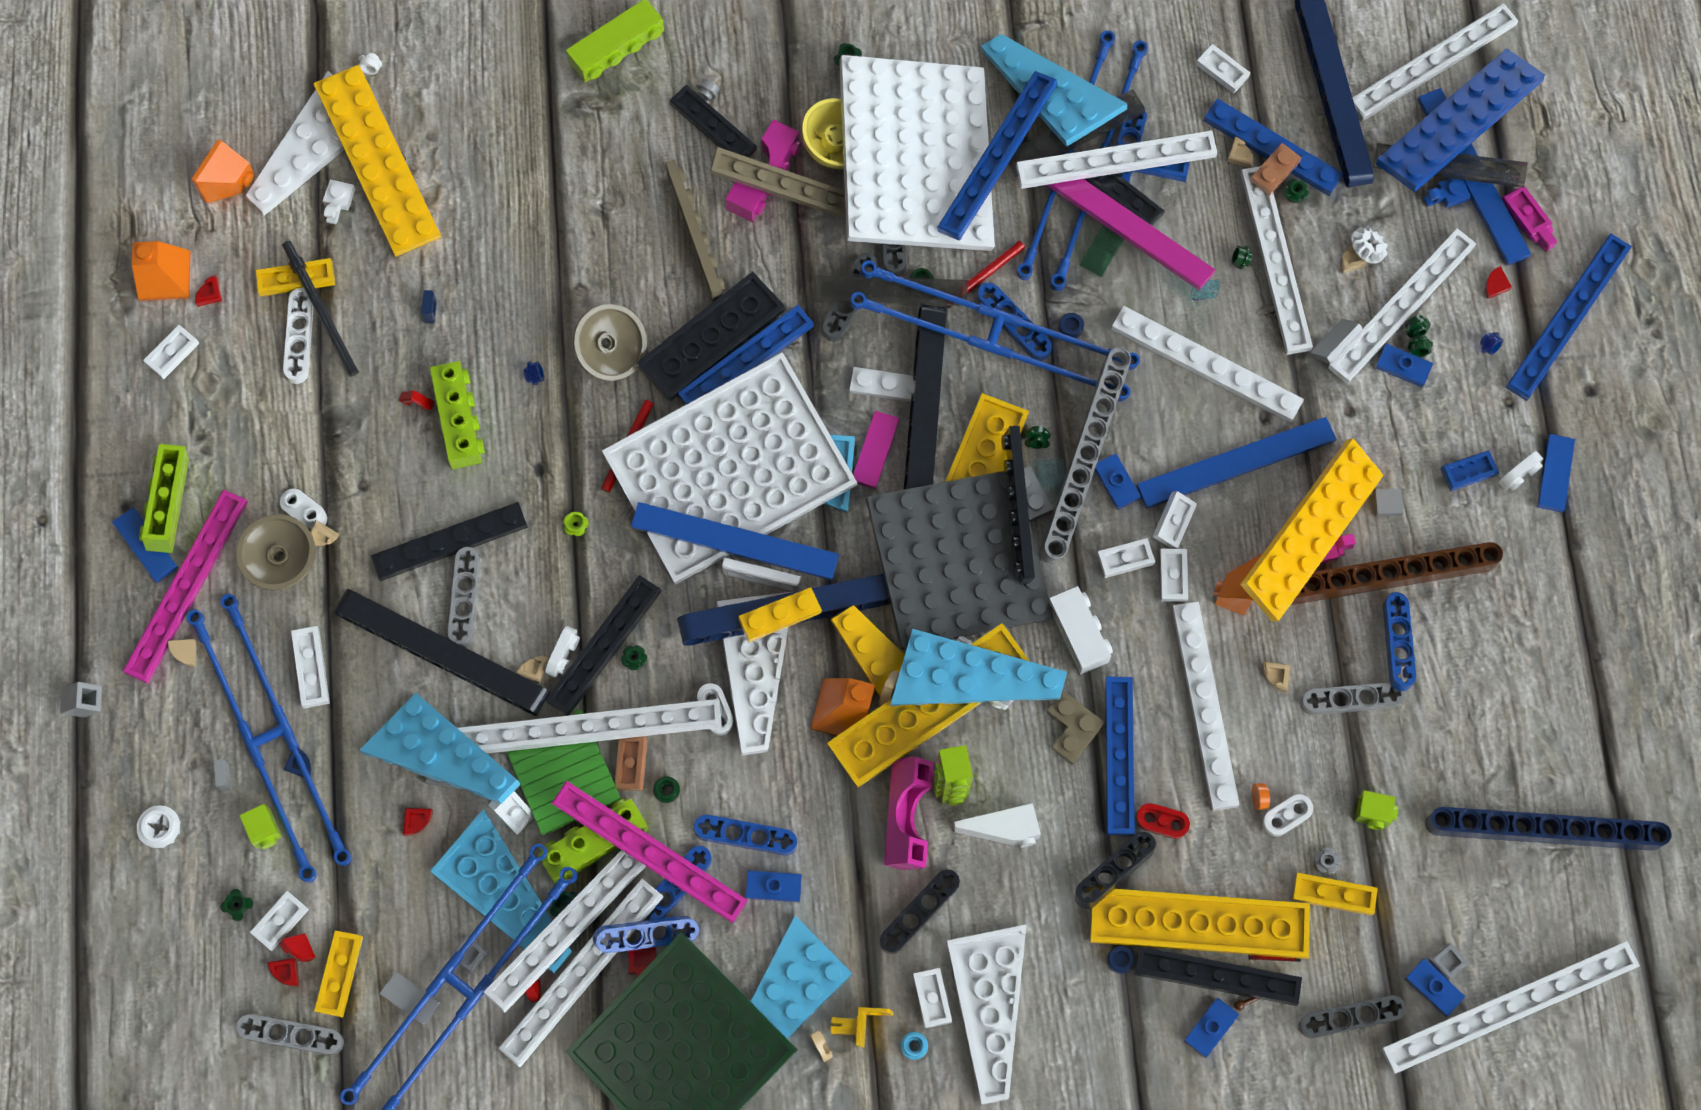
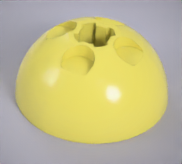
[802,98,844,169]

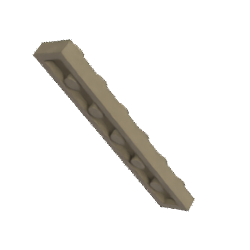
[709,147,846,219]
[665,159,725,302]

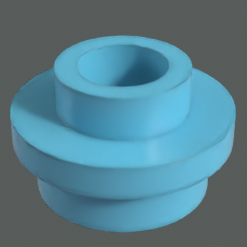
[900,1032,928,1060]

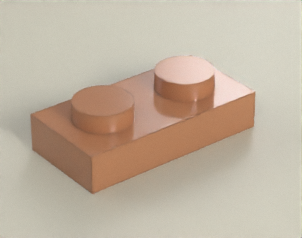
[1250,143,1302,196]
[615,736,648,791]

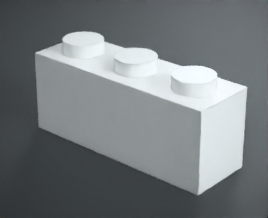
[1049,586,1113,675]

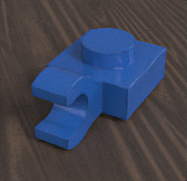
[1423,176,1471,208]

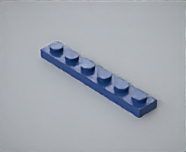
[1203,98,1344,196]
[678,305,814,405]
[1105,677,1135,836]

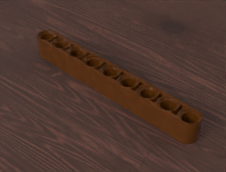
[1291,542,1503,605]

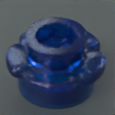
[1480,332,1504,355]
[523,361,545,385]

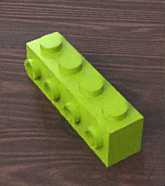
[566,0,665,83]
[430,361,485,470]
[139,444,189,553]
[932,745,973,806]
[538,798,649,884]

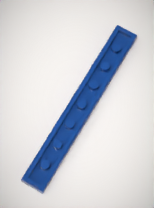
[937,71,1057,241]
[1417,88,1531,266]
[1505,233,1632,401]
[1136,417,1336,509]
[631,502,839,580]

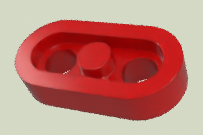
[1136,803,1190,839]

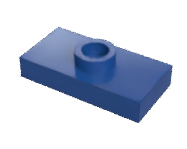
[1376,344,1433,388]
[1440,450,1499,492]
[1095,454,1141,510]
[746,871,802,903]
[1405,958,1466,1017]
[1184,997,1239,1059]

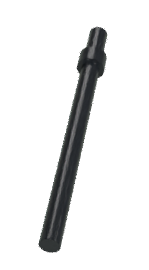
[282,241,359,377]

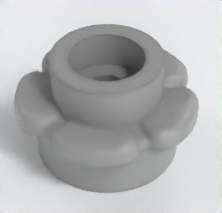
[696,79,720,101]
[1314,848,1341,874]

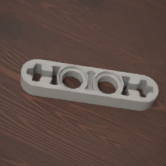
[448,547,480,647]
[1301,682,1405,715]
[236,1014,344,1055]

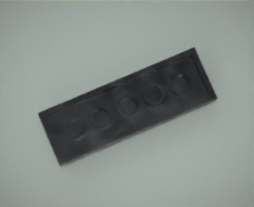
[636,271,786,402]

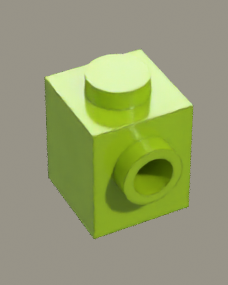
[1355,790,1399,830]
[239,804,282,849]

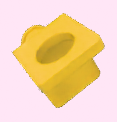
[831,1007,893,1048]

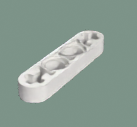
[283,288,314,384]

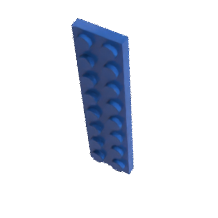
[1376,48,1545,192]

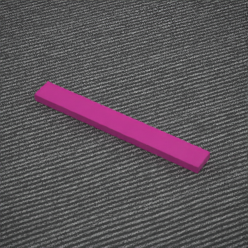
[1046,179,1215,291]
[122,489,248,684]
[551,781,748,923]

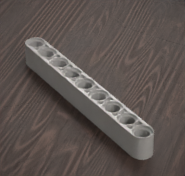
[1040,347,1131,564]

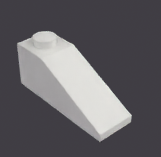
[953,803,1041,848]

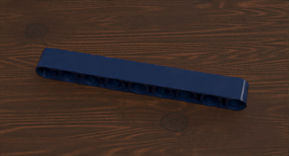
[1294,0,1374,188]
[677,574,890,646]
[1425,807,1672,851]

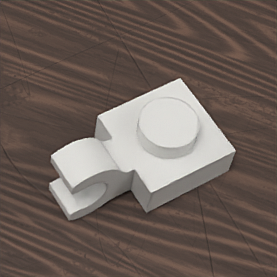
[323,179,356,224]

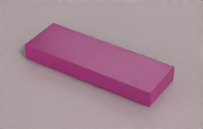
[853,411,899,490]

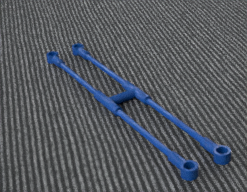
[1017,30,1148,291]
[850,260,1140,402]
[186,594,352,883]
[340,844,577,1110]

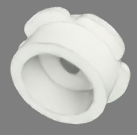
[358,53,382,75]

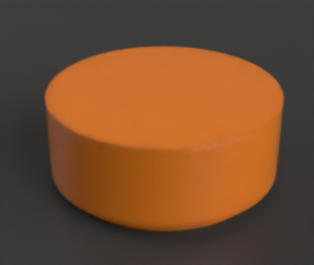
[1251,783,1270,810]

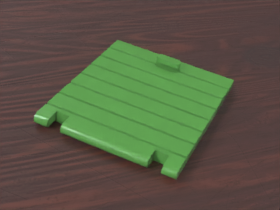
[506,709,621,835]

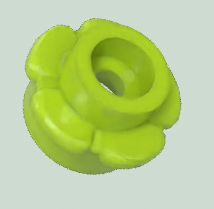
[563,512,589,536]

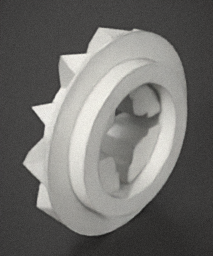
[1351,226,1388,263]
[137,805,181,848]

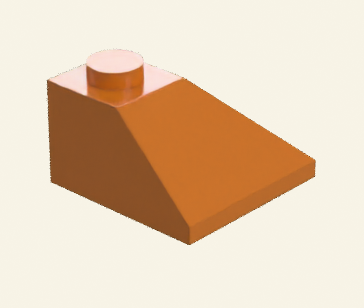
[191,139,254,203]
[132,241,191,301]
[1213,552,1264,615]
[811,678,875,736]

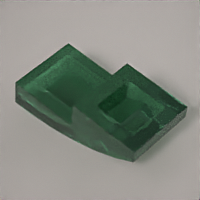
[1080,225,1125,277]

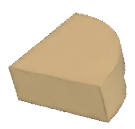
[1227,137,1253,168]
[1340,244,1367,274]
[310,520,339,546]
[168,639,197,667]
[515,656,549,684]
[1262,661,1290,693]
[879,670,900,706]
[810,1031,833,1062]

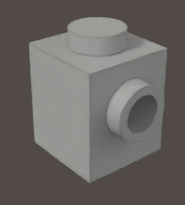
[60,682,102,718]

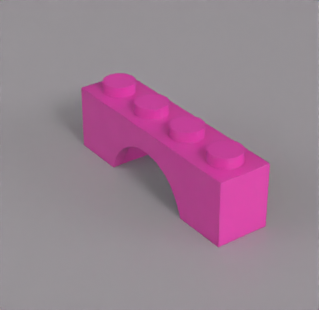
[725,119,801,222]
[884,757,934,870]

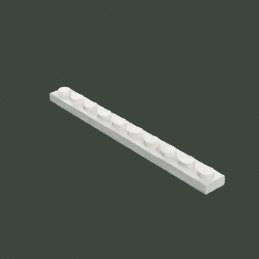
[458,699,722,754]
[1381,941,1640,1075]

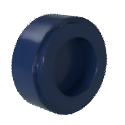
[1058,313,1084,338]
[1107,946,1135,974]

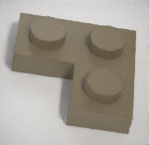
[1047,691,1105,765]

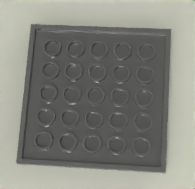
[866,471,1054,650]

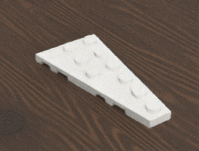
[246,71,344,216]
[716,591,794,756]
[947,924,1027,1105]

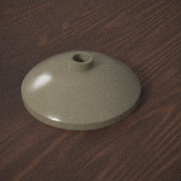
[573,304,647,381]
[236,514,316,591]

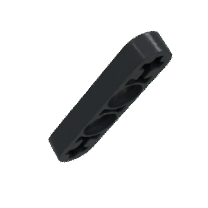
[1074,832,1156,909]
[880,869,960,954]

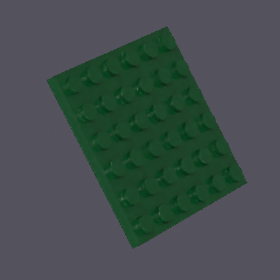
[565,932,798,1110]

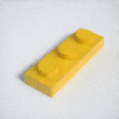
[256,258,335,297]
[738,587,822,643]
[1292,872,1378,916]
[314,930,363,1018]

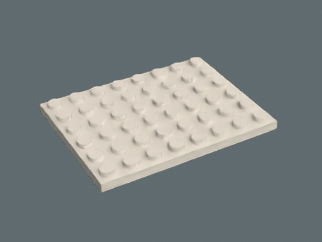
[840,55,995,251]
[602,352,858,585]

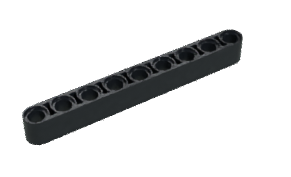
[903,304,947,490]
[333,589,550,716]

